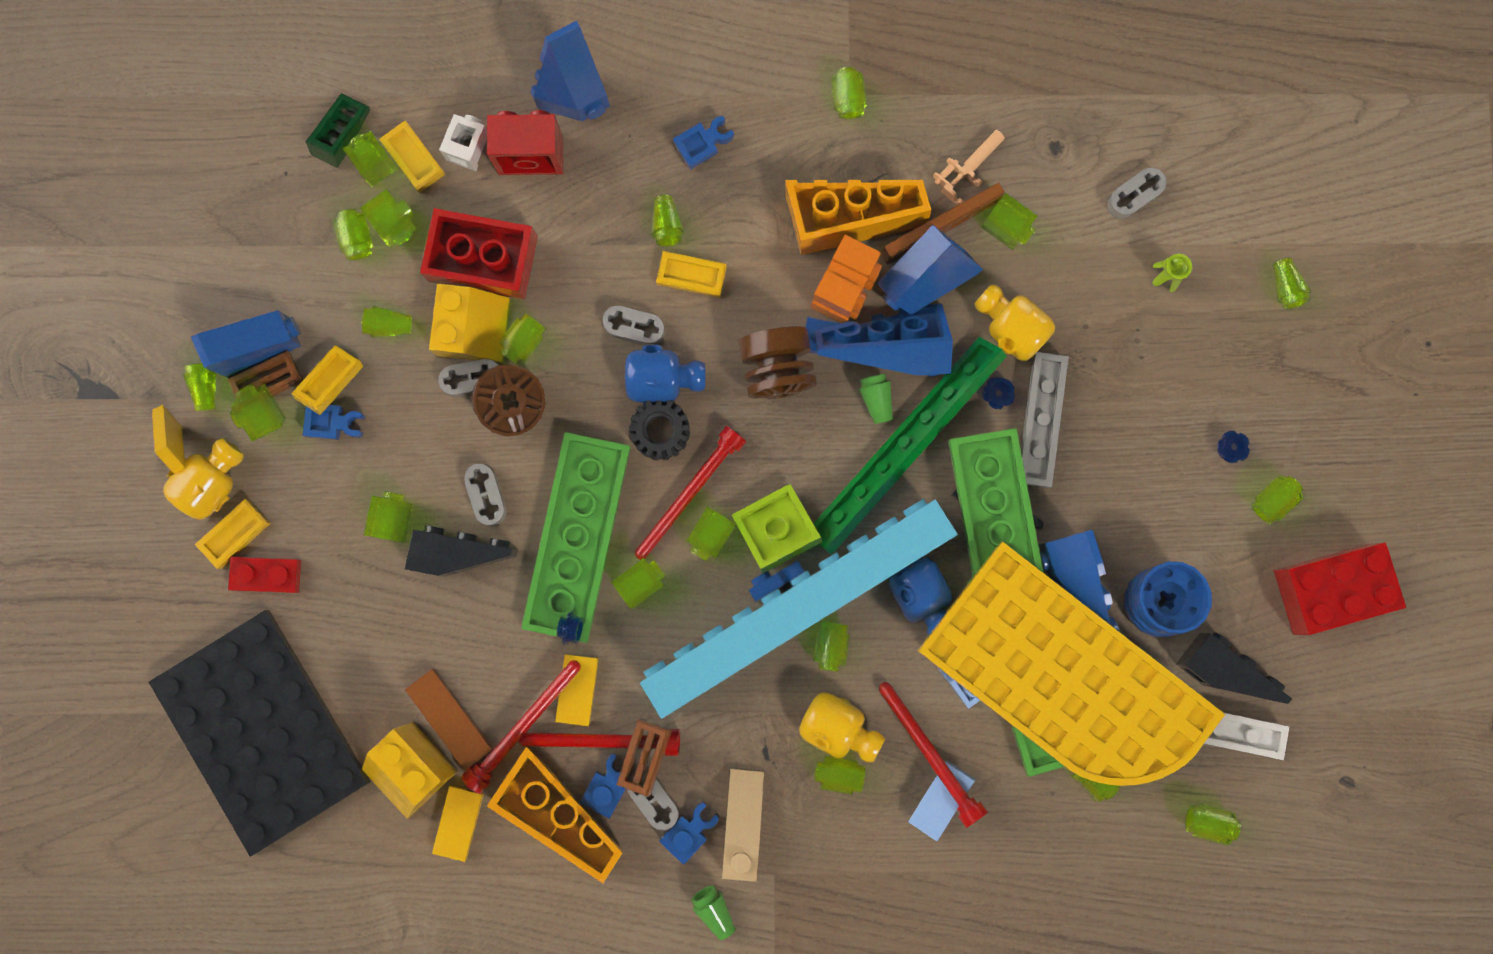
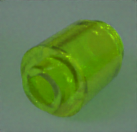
[831,67,867,120]
[332,209,373,261]
[499,313,546,364]
[1251,475,1304,525]
[813,622,850,672]
[814,756,865,795]
[1185,804,1241,846]

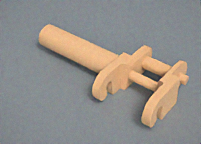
[933,130,1005,205]

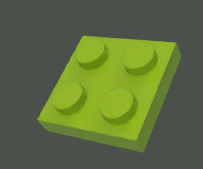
[732,484,822,573]

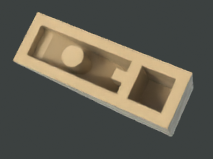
[722,769,764,882]

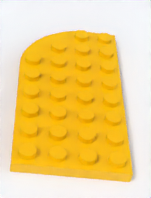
[917,542,1226,786]

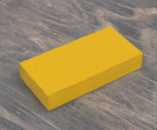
[379,120,445,193]
[656,251,727,298]
[291,345,363,415]
[152,405,185,473]
[195,499,271,569]
[555,654,599,726]
[432,785,484,862]

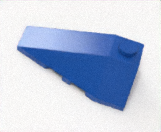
[530,20,610,122]
[815,303,953,376]
[1039,530,1119,631]

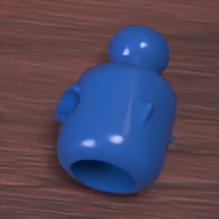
[625,345,706,405]
[889,557,953,636]

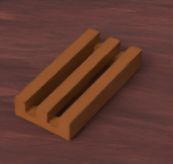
[227,350,304,410]
[616,719,672,797]

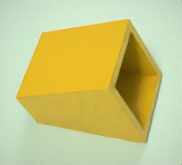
[362,722,458,819]

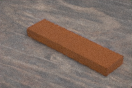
[881,182,1005,264]

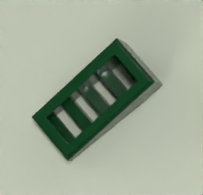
[305,93,370,168]

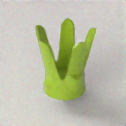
[1152,253,1192,292]

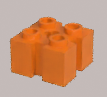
[811,235,883,324]

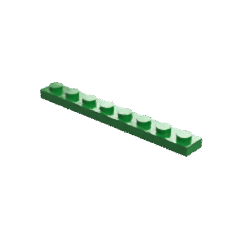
[813,336,1007,555]

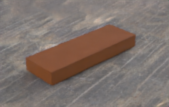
[405,669,494,771]

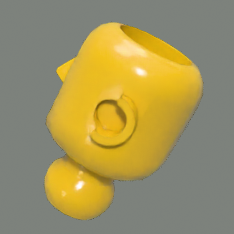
[974,284,1055,361]
[163,438,244,520]
[799,692,885,763]

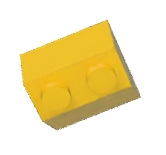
[429,284,510,363]

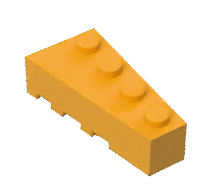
[785,180,931,255]
[487,747,623,883]

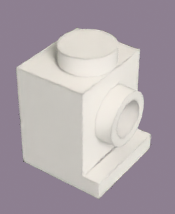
[439,114,487,171]

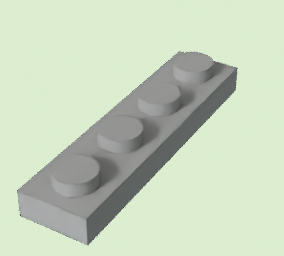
[1021,352,1069,488]

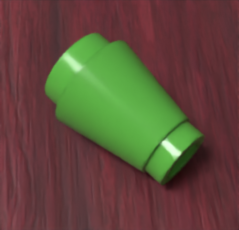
[858,373,893,424]
[691,885,736,940]

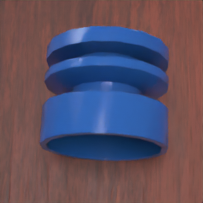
[1124,561,1212,637]

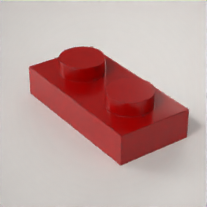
[228,557,301,593]

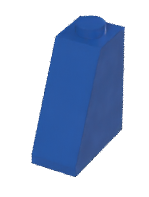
[877,225,983,315]
[191,310,301,378]

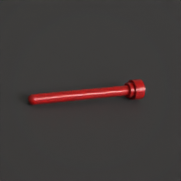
[635,425,747,560]
[461,660,581,794]
[879,682,989,828]
[518,729,680,756]

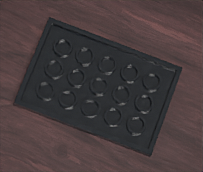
[148,610,371,857]

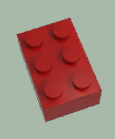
[420,208,538,300]
[1273,542,1407,635]

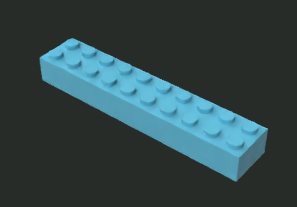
[640,498,958,719]

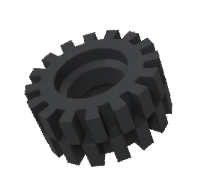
[629,400,690,461]

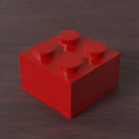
[487,110,564,175]

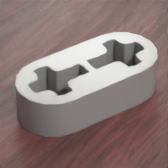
[1107,168,1166,219]
[603,306,665,345]
[438,359,497,397]
[464,464,507,526]
[628,770,679,830]

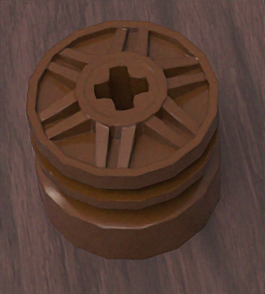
[739,326,817,399]
[471,364,546,436]

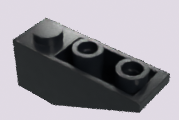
[405,525,518,577]
[1176,632,1292,704]

